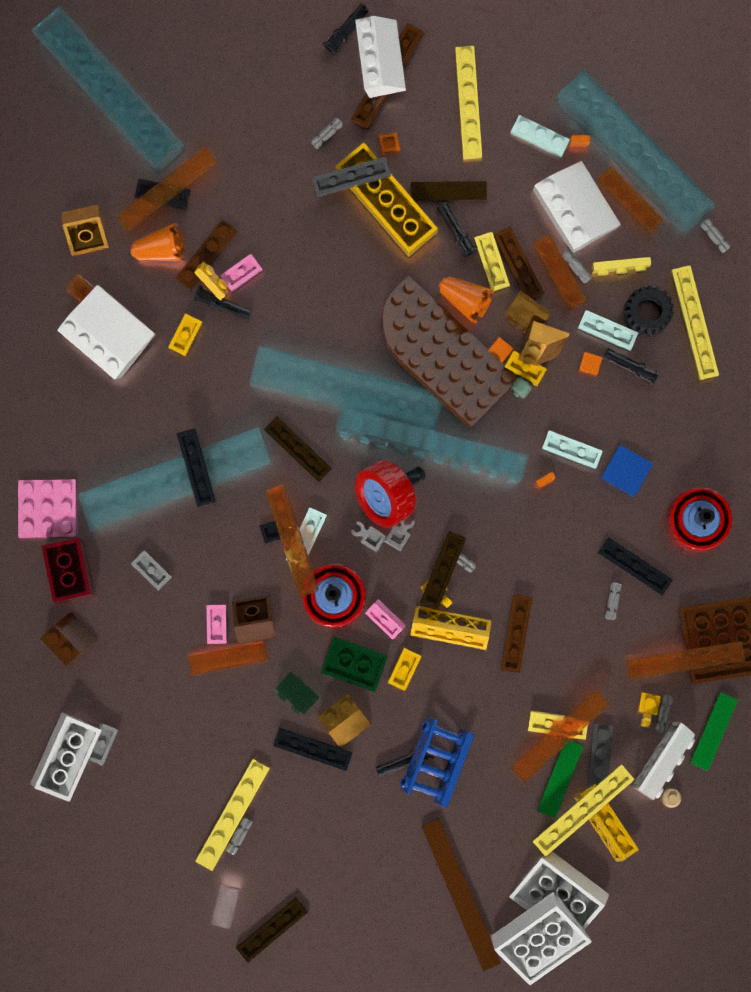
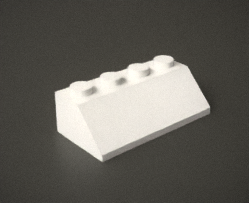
[355,16,406,98]
[30,712,101,802]

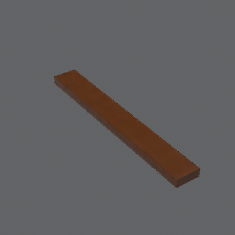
[421,818,501,971]

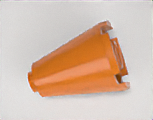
[130,223,185,261]
[439,276,494,324]

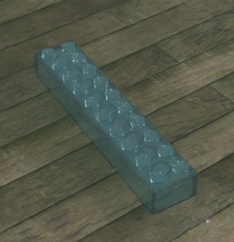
[31,6,186,175]
[555,69,715,235]
[249,346,442,434]
[335,407,529,484]
[77,427,272,532]

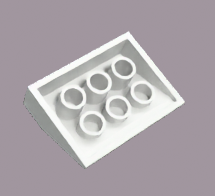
[533,161,621,253]
[57,285,155,379]
[632,722,695,800]
[509,851,609,930]
[491,892,592,985]

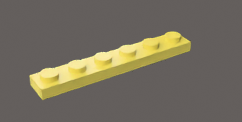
[455,46,482,159]
[671,265,719,380]
[195,759,270,871]
[533,764,635,857]

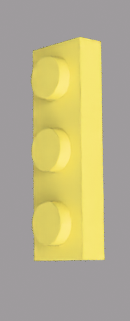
[474,232,510,292]
[592,257,651,276]
[528,710,589,740]

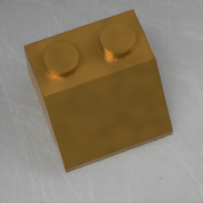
[61,204,109,256]
[505,291,551,335]
[518,321,570,366]
[317,694,371,748]

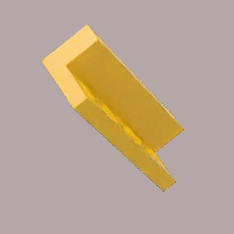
[410,606,492,650]
[573,784,639,862]

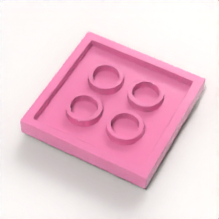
[18,479,77,538]

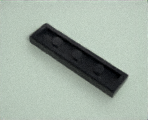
[176,428,216,508]
[598,537,673,596]
[273,728,352,771]

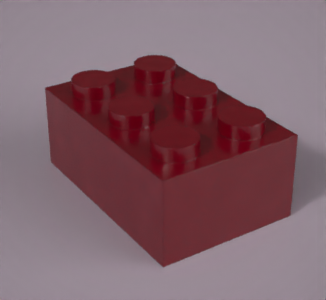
[41,538,94,603]

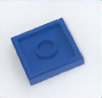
[601,445,653,497]

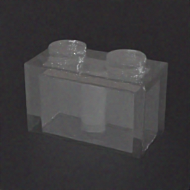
[211,884,241,929]

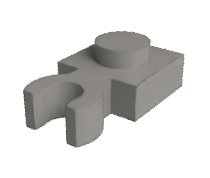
[384,520,415,552]
[351,522,387,553]

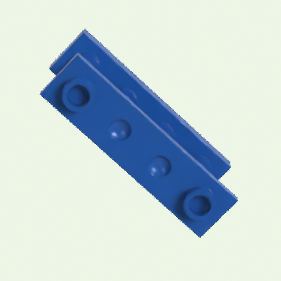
[400,717,475,808]

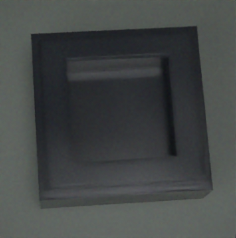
[259,520,284,544]

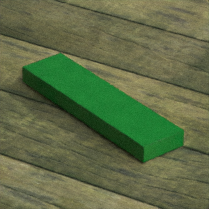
[690,692,738,771]
[537,739,584,818]

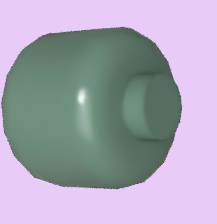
[511,377,532,398]

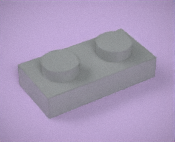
[131,550,172,591]
[88,722,119,766]

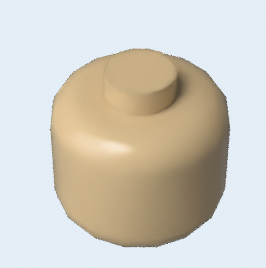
[661,788,681,808]

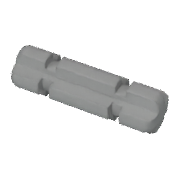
[311,118,343,149]
[701,219,731,253]
[561,250,592,284]
[457,553,476,573]
[605,582,622,620]
[655,695,673,733]
[226,818,253,855]

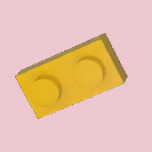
[194,261,229,300]
[168,314,203,357]
[505,351,547,386]
[388,648,422,691]

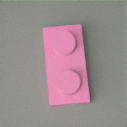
[220,254,262,292]
[365,599,406,639]
[206,605,227,644]

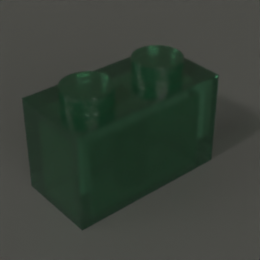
[275,671,320,715]

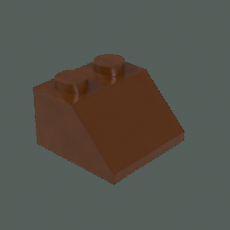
[232,595,276,644]
[40,612,97,667]

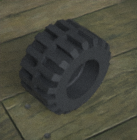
[624,285,674,336]

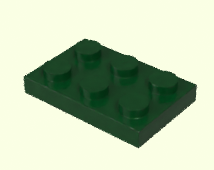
[321,637,388,692]

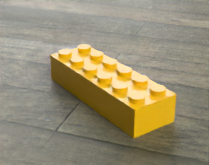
[335,143,438,257]

